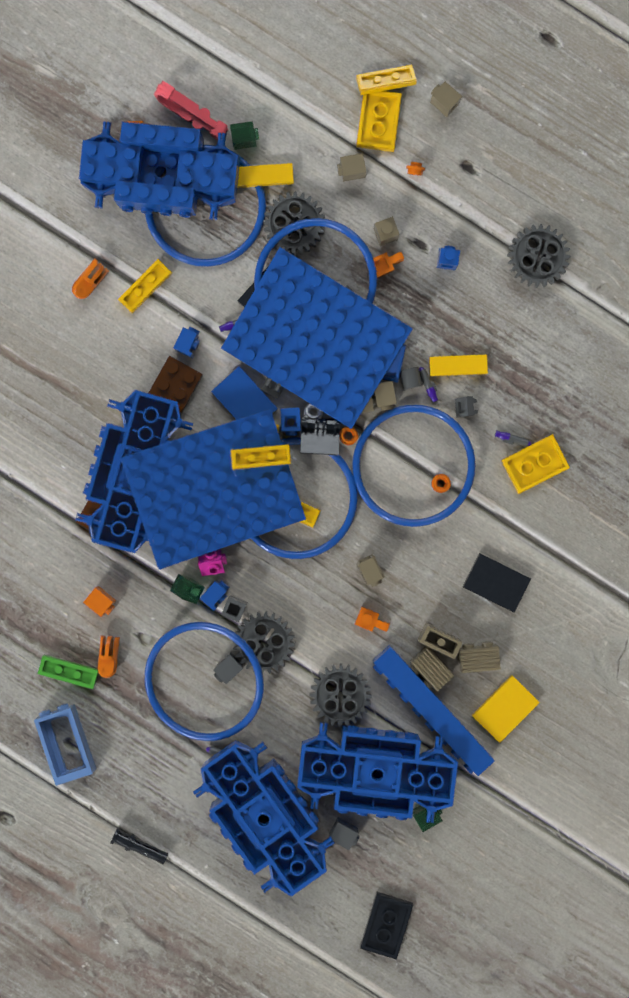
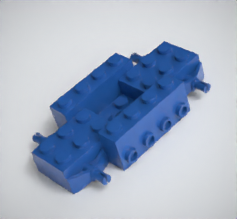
[79,121,240,220]
[75,390,193,553]
[297,722,458,823]
[193,740,335,897]

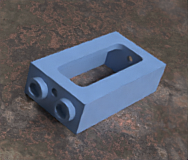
[34,703,96,786]

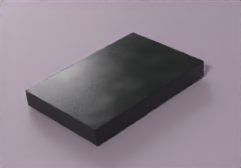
[462,553,531,613]
[360,891,413,960]

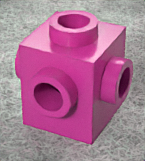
[198,549,227,576]

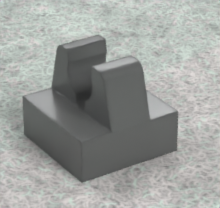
[261,377,284,399]
[455,396,478,418]

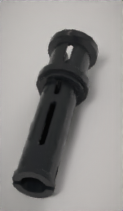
[110,827,168,865]

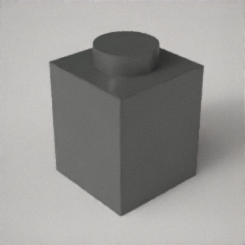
[221,595,248,623]
[213,652,244,684]
[329,817,360,850]

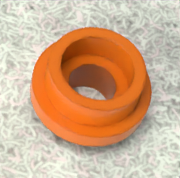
[406,162,425,176]
[339,426,358,445]
[431,474,451,493]

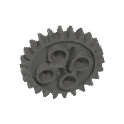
[263,191,325,255]
[507,224,571,288]
[233,611,295,674]
[310,664,372,727]

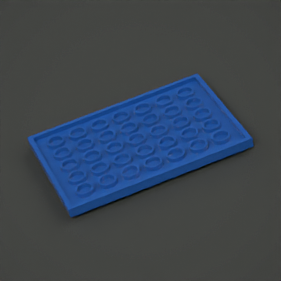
[221,247,413,429]
[120,409,306,570]

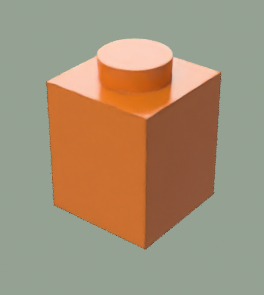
[83,586,116,617]

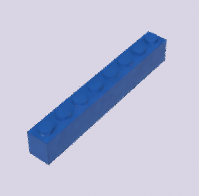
[373,645,495,776]

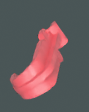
[154,81,228,141]

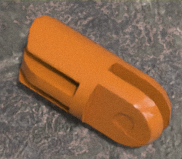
[72,258,109,299]
[98,635,120,678]

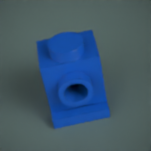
[436,246,460,271]
[173,327,200,359]
[280,408,301,436]
[200,580,230,611]

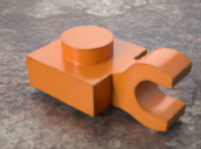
[373,252,404,279]
[354,606,390,632]

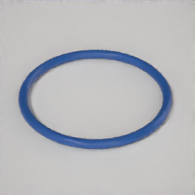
[145,145,266,267]
[254,218,377,304]
[352,405,476,527]
[251,437,357,559]
[144,622,264,741]

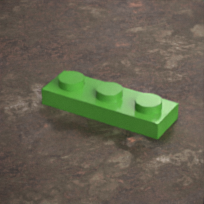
[38,654,99,689]

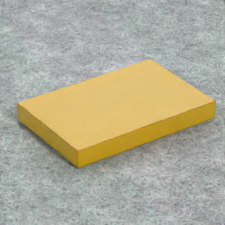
[356,91,402,152]
[501,434,570,494]
[472,675,540,743]

